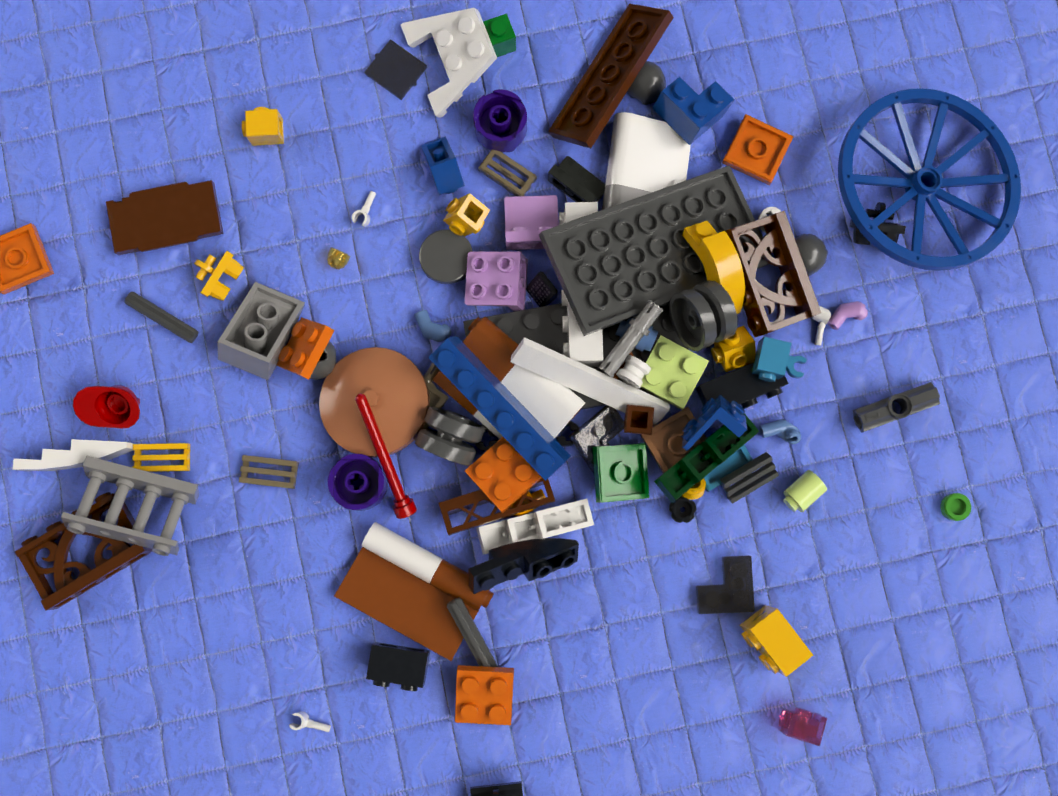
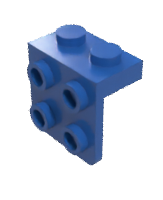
[682,395,747,451]

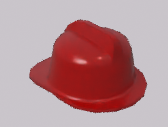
[73,385,140,429]

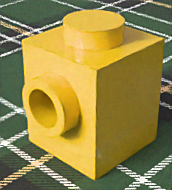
[242,107,284,146]

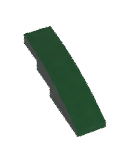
[654,413,759,503]

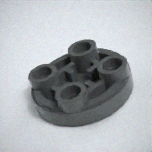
[419,230,473,284]

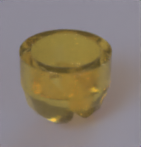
[327,247,351,269]

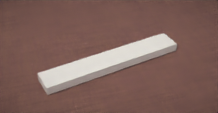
[510,337,670,426]

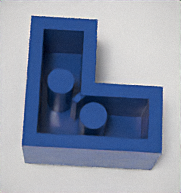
[652,77,735,145]

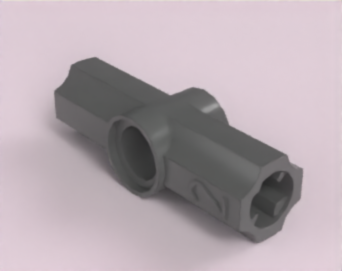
[853,382,940,433]

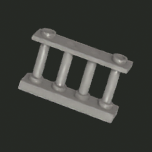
[61,456,199,556]

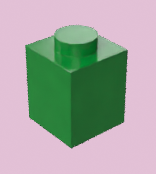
[483,13,516,57]

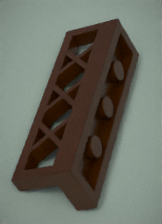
[439,478,555,536]

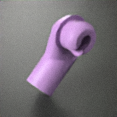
[827,301,868,330]

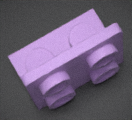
[504,195,559,250]
[465,252,528,312]

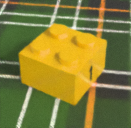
[740,605,813,677]

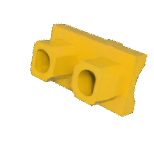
[194,251,244,301]

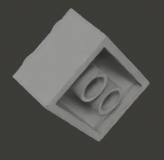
[217,282,305,380]

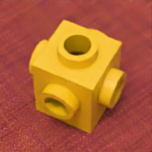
[443,193,490,236]
[711,325,756,372]

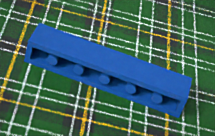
[428,336,571,481]

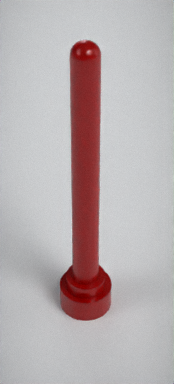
[355,393,417,519]

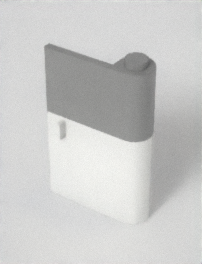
[602,112,691,210]

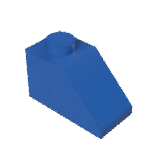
[421,136,465,195]

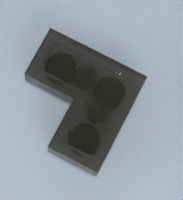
[569,405,624,474]
[696,556,755,614]

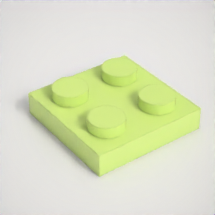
[640,335,709,410]

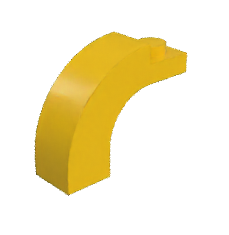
[682,220,745,314]

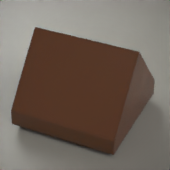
[624,405,654,435]

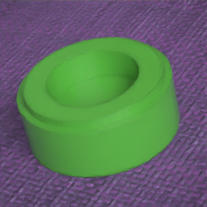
[940,493,971,521]

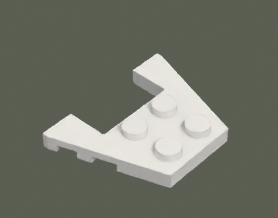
[400,8,497,118]

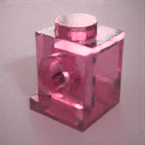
[779,707,827,746]

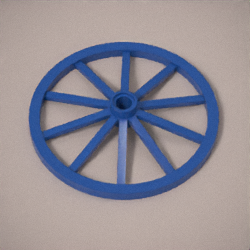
[838,88,1021,271]

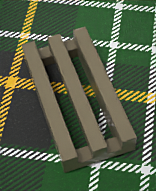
[478,149,537,197]
[239,455,299,489]

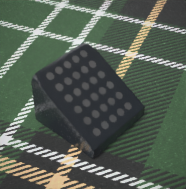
[526,271,558,307]

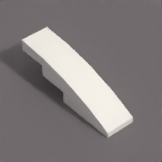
[12,439,134,471]
[476,499,594,555]

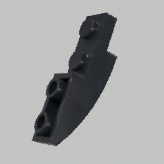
[468,538,579,594]

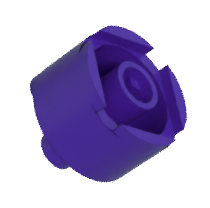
[473,89,527,152]
[328,454,388,511]

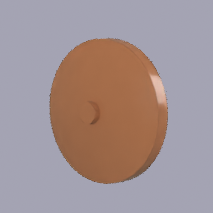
[319,347,430,457]

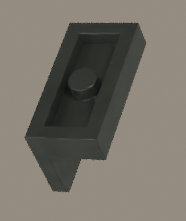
[548,156,605,202]

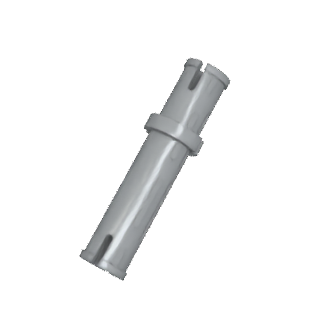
[598,299,664,377]

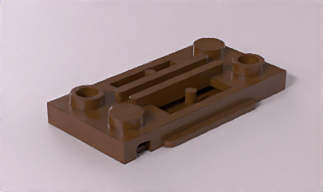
[106,180,224,255]

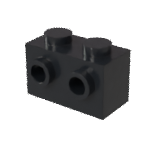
[366,642,430,691]

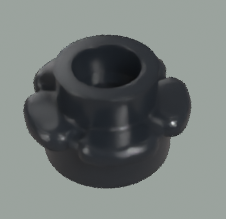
[669,496,696,523]

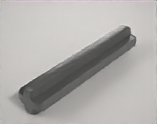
[125,292,199,343]
[447,597,498,667]

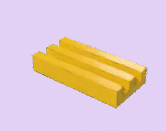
[132,443,190,472]

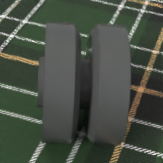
[669,280,738,351]
[415,406,485,465]

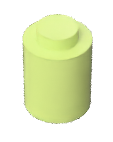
[783,470,827,512]

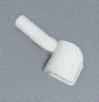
[352,191,376,227]
[812,306,831,346]
[289,711,331,732]

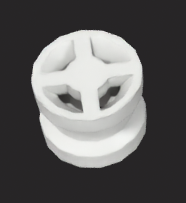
[616,355,651,389]

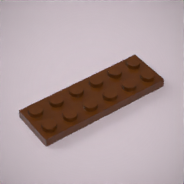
[548,4,674,149]

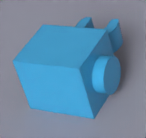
[752,337,807,382]

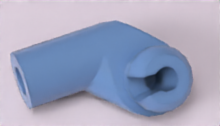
[414,310,451,342]
[759,419,801,444]

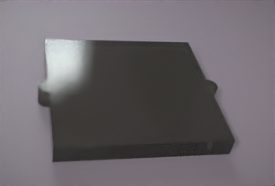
[364,39,427,100]

